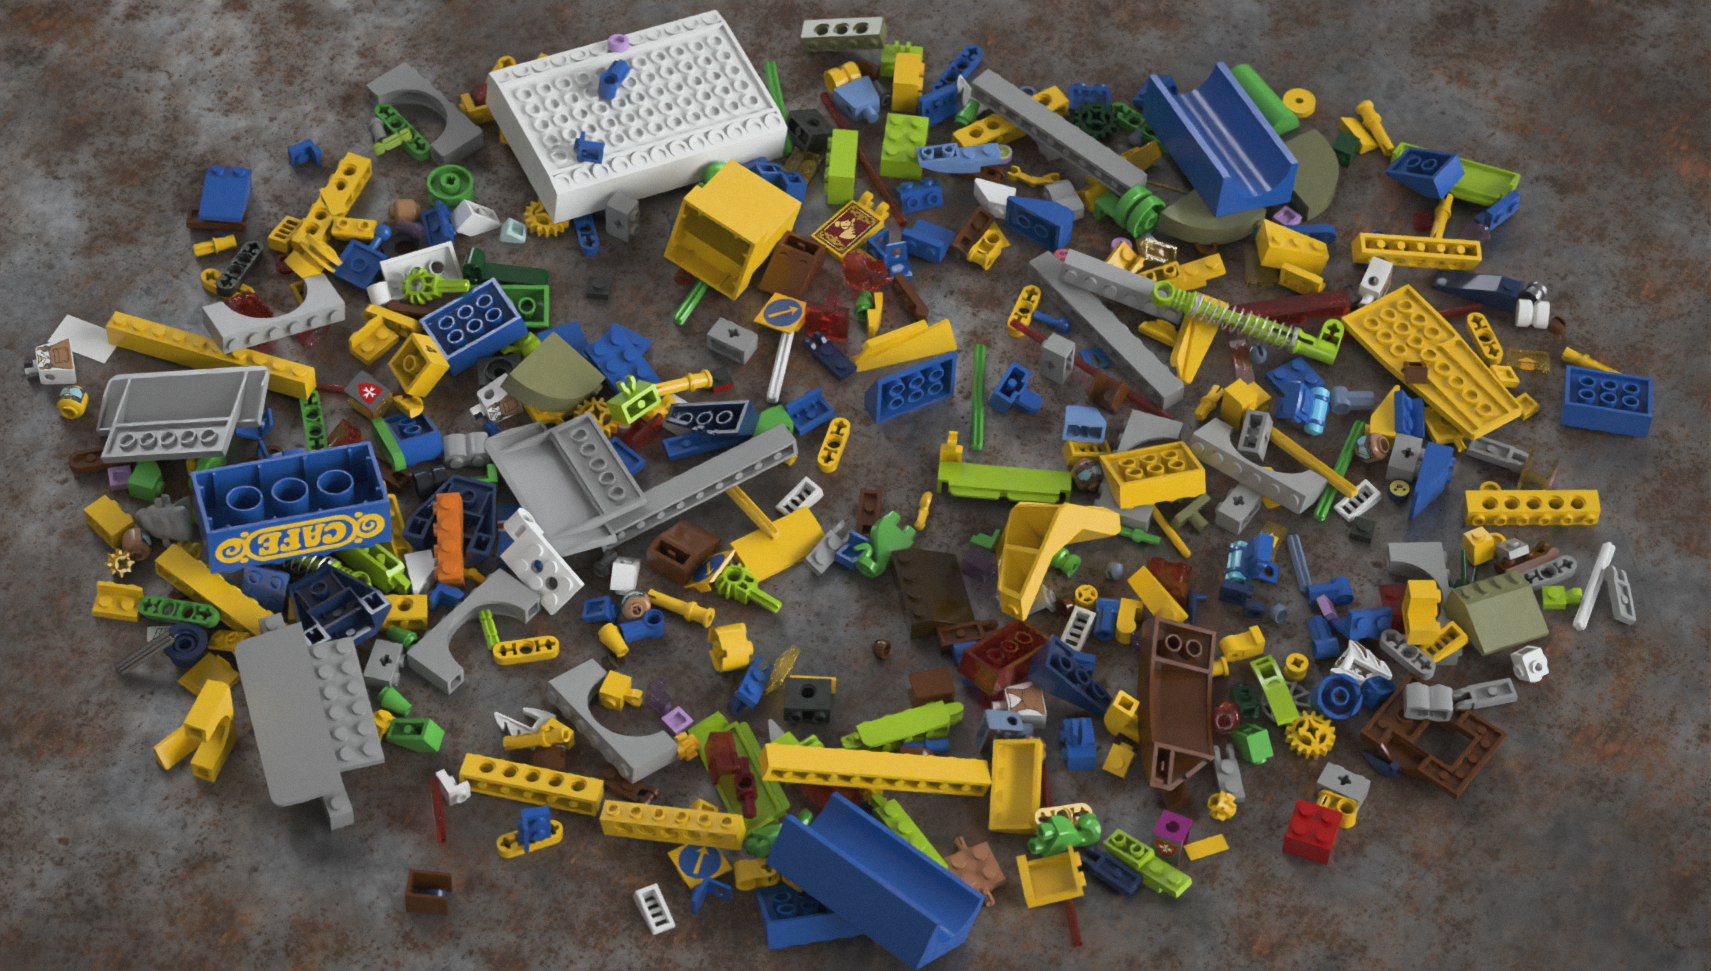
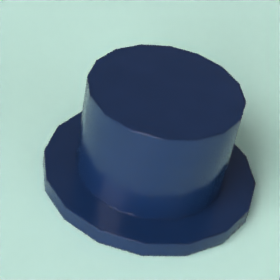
[163,622,208,668]

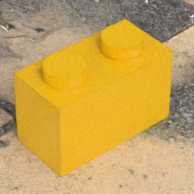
[84,495,135,549]

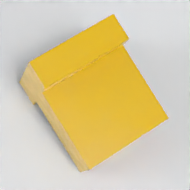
[664,159,802,301]

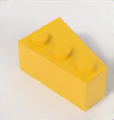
[1255,219,1329,276]

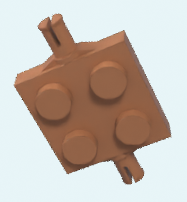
[943,837,1006,907]

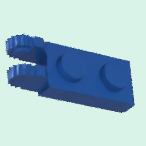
[734,655,774,709]

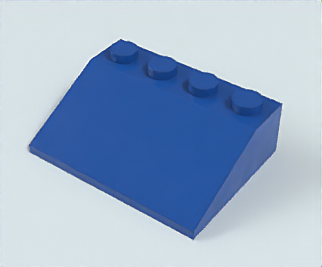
[419,277,528,376]
[864,351,957,424]
[1560,365,1653,438]
[754,884,863,949]

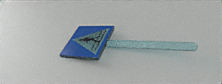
[1079,347,1115,394]

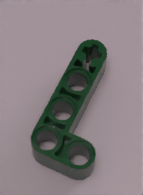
[462,247,550,285]

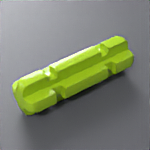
[372,128,412,155]
[479,609,500,650]

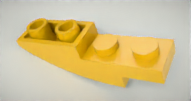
[1138,253,1226,291]

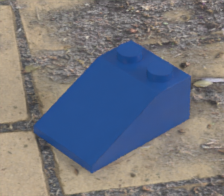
[1385,147,1465,199]
[198,165,252,222]
[1004,196,1074,253]
[383,410,444,467]
[1408,441,1456,519]

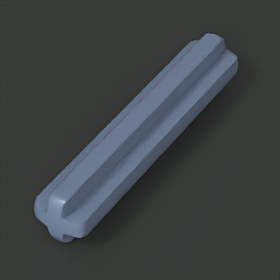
[1287,534,1312,593]

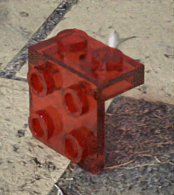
[1139,557,1192,607]

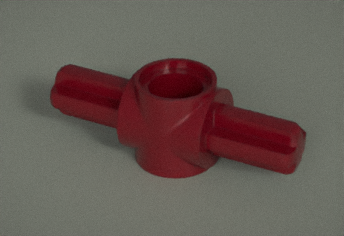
[734,756,758,820]

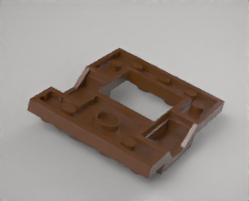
[1359,673,1507,800]

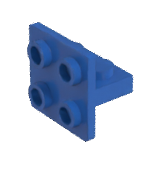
[241,566,290,616]

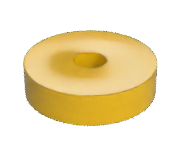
[1283,88,1316,118]

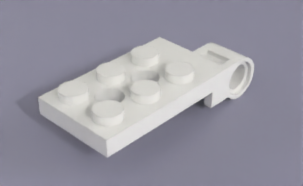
[366,241,463,307]
[500,508,584,615]

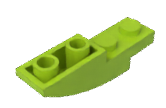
[1250,654,1300,726]
[1103,829,1192,898]

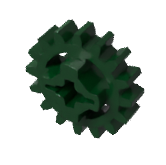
[1073,99,1119,142]

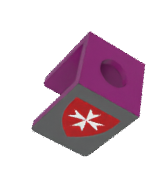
[1150,809,1192,866]

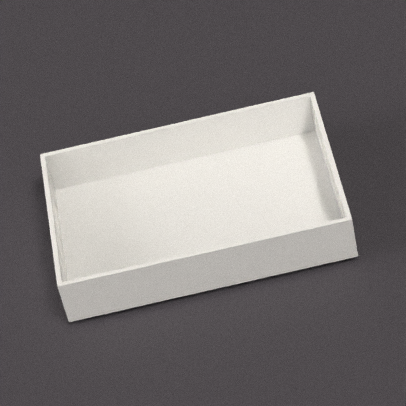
[486,10,788,224]

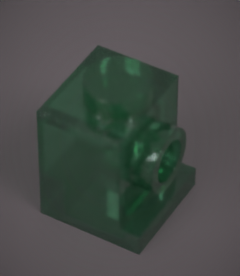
[1229,682,1261,720]

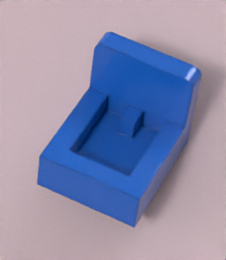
[834,531,870,570]
[428,582,464,613]

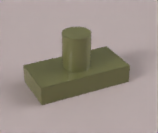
[1170,493,1211,532]

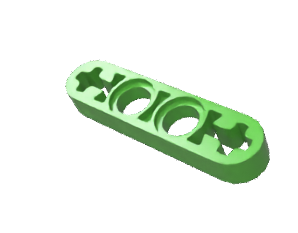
[1112,102,1169,154]
[375,103,431,161]
[299,389,328,452]
[370,417,406,472]
[138,596,220,628]

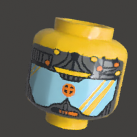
[56,385,89,419]

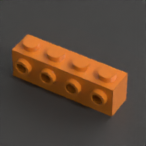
[433,492,465,587]

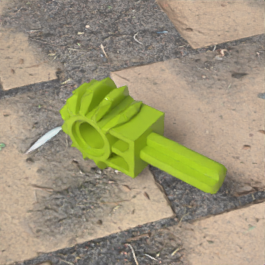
[400,268,470,305]
[714,562,782,613]

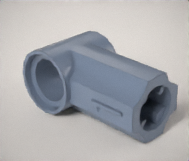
[1329,386,1374,415]

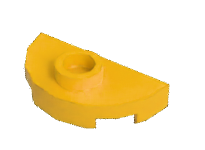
[1138,319,1178,348]
[392,395,424,418]

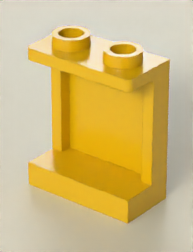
[1016,844,1086,909]

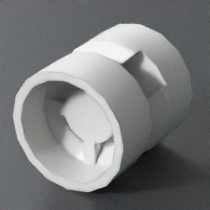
[1515,299,1550,329]

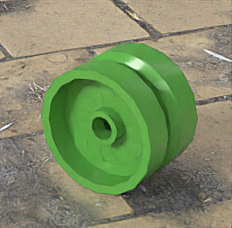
[427,165,475,213]
[1113,184,1166,239]

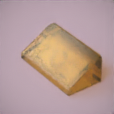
[1136,237,1177,265]

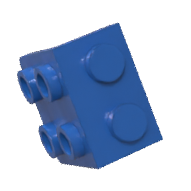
[901,220,956,264]
[1330,607,1393,641]

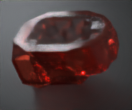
[297,324,330,348]

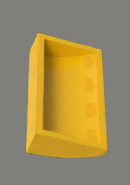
[730,506,825,583]
[989,739,1043,834]

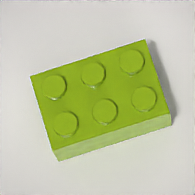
[880,113,929,180]
[824,129,858,205]

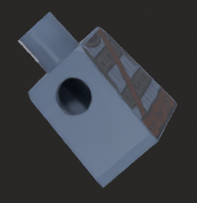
[975,709,1033,754]

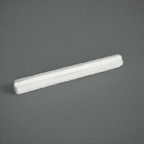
[767,330,795,404]
[1572,542,1615,631]

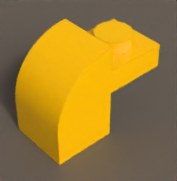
[1104,690,1139,744]

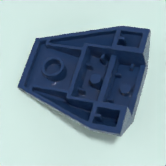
[402,474,496,568]
[288,563,392,646]

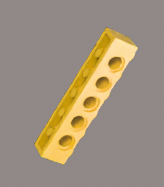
[952,86,1069,148]
[291,152,372,254]
[1351,233,1482,271]
[1462,490,1601,526]
[288,594,428,631]
[459,753,603,817]
[599,800,746,850]

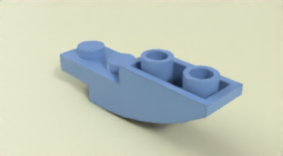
[915,143,1002,173]

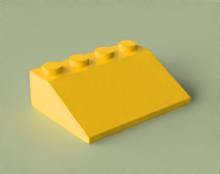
[1099,441,1206,509]

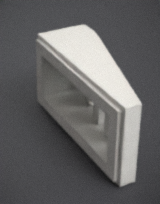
[775,476,824,516]
[1334,479,1381,523]
[1060,606,1097,652]
[633,883,676,935]

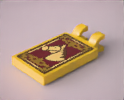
[810,190,889,263]

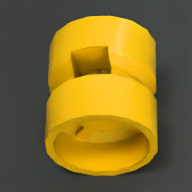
[824,61,862,96]

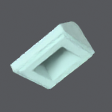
[500,218,527,244]

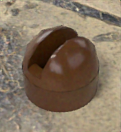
[1548,316,1566,335]
[1057,597,1076,617]
[872,639,892,659]

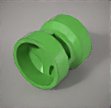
[1050,547,1081,577]

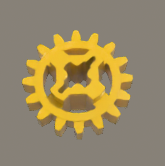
[524,198,570,238]
[573,397,621,438]
[1285,711,1336,759]

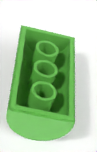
[1230,64,1299,136]
[462,285,549,328]

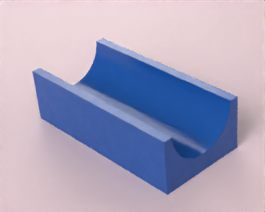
[1142,61,1299,217]
[766,792,986,970]

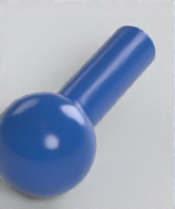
[1032,310,1072,334]

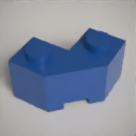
[753,163,807,206]

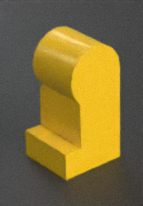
[1115,598,1144,644]
[1218,625,1265,662]

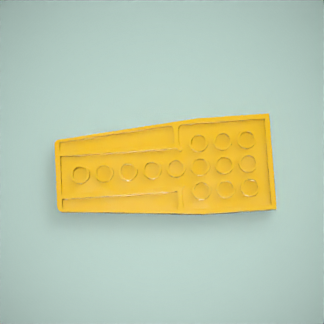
[1341,284,1522,440]

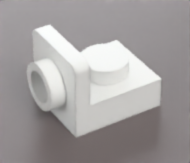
[436,769,471,806]

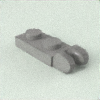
[1466,436,1531,474]
[803,520,854,576]
[1603,565,1636,625]
[1452,678,1518,710]
[1213,744,1245,803]

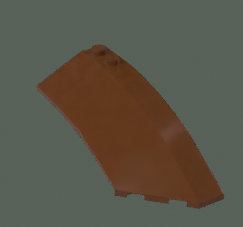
[1137,616,1217,792]

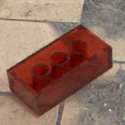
[957,619,1049,696]

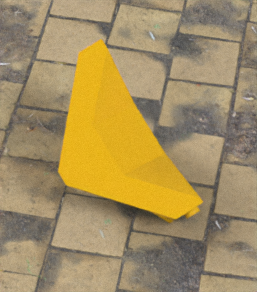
[995,502,1121,621]

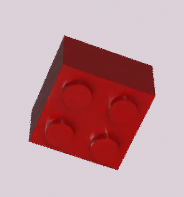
[1282,799,1343,865]

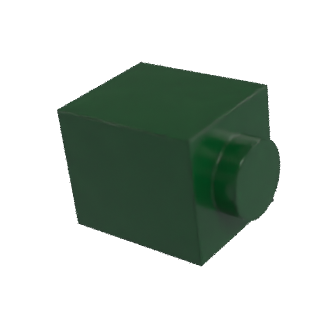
[1332,131,1360,168]

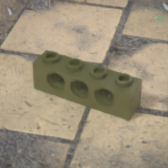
[800,17,888,52]

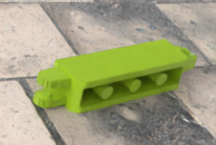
[333,544,411,595]
[840,700,964,753]
[870,792,948,870]

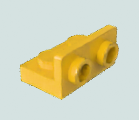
[331,217,377,243]
[1105,241,1147,273]
[1278,262,1326,300]
[349,315,399,366]
[92,581,144,622]

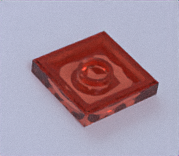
[429,777,447,844]

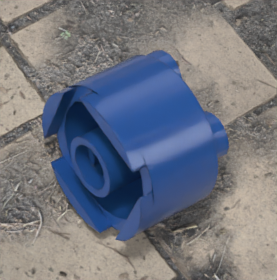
[1310,673,1363,721]

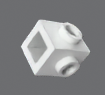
[1510,645,1549,683]

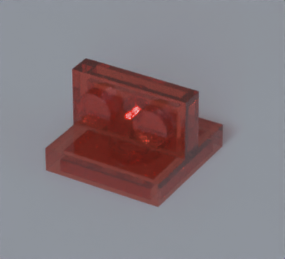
[804,287,850,342]

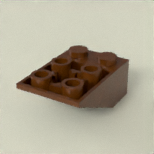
[758,230,825,300]
[646,519,722,586]

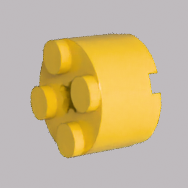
[708,623,753,673]

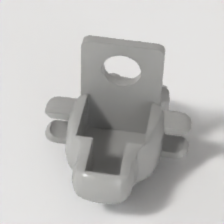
[135,494,194,547]

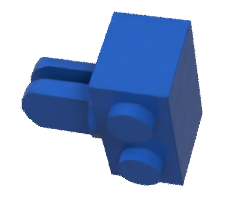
[987,361,1042,416]
[1058,718,1096,771]

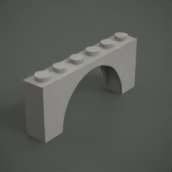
[366,62,484,166]
[202,273,345,354]
[1093,409,1183,533]
[1188,418,1328,515]
[1385,542,1462,666]
[407,568,541,695]
[547,658,678,784]

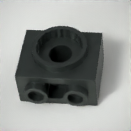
[785,109,835,152]
[477,355,521,390]
[784,677,831,723]

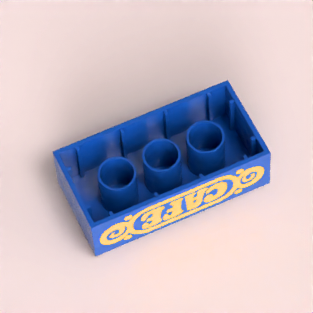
[190,441,392,574]

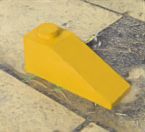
[1364,385,1400,449]
[1127,565,1189,623]

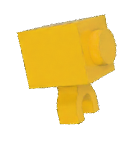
[599,670,643,712]

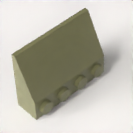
[1442,570,1549,656]

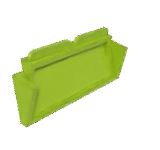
[1390,142,1521,207]
[937,461,1071,504]
[687,711,790,841]

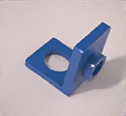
[866,229,889,266]
[885,241,913,282]
[234,408,273,440]
[691,876,731,914]

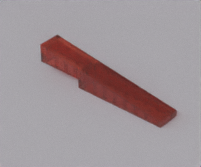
[1220,288,1351,327]

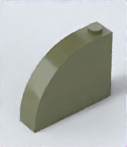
[1284,128,1339,221]
[1158,189,1266,245]
[500,331,606,411]

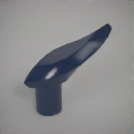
[1186,588,1206,626]
[1362,750,1399,778]

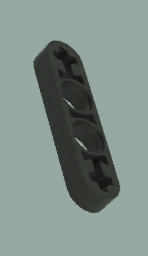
[216,240,263,297]

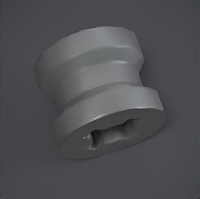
[1520,281,1547,304]

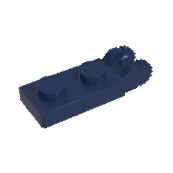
[802,331,857,382]
[1080,845,1144,898]

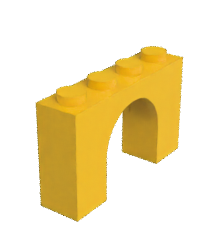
[183,679,238,783]

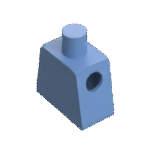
[833,75,880,123]
[1062,404,1107,443]

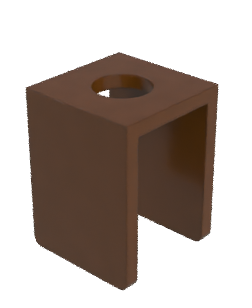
[1086,369,1130,414]
[908,666,955,709]
[405,869,453,916]

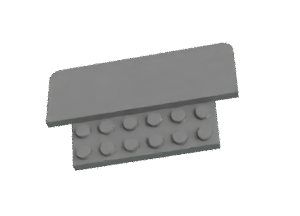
[96,365,270,463]
[484,412,647,557]
[235,622,385,807]

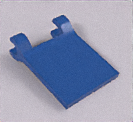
[537,321,594,366]

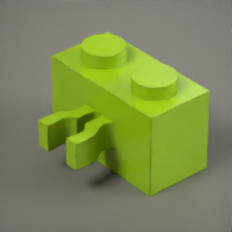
[880,41,923,77]
[606,374,662,425]

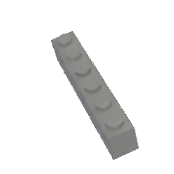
[1058,248,1188,325]

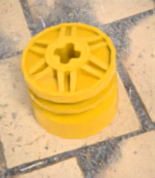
[284,233,343,279]

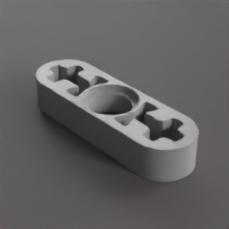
[1520,556,1577,592]
[1379,629,1436,680]

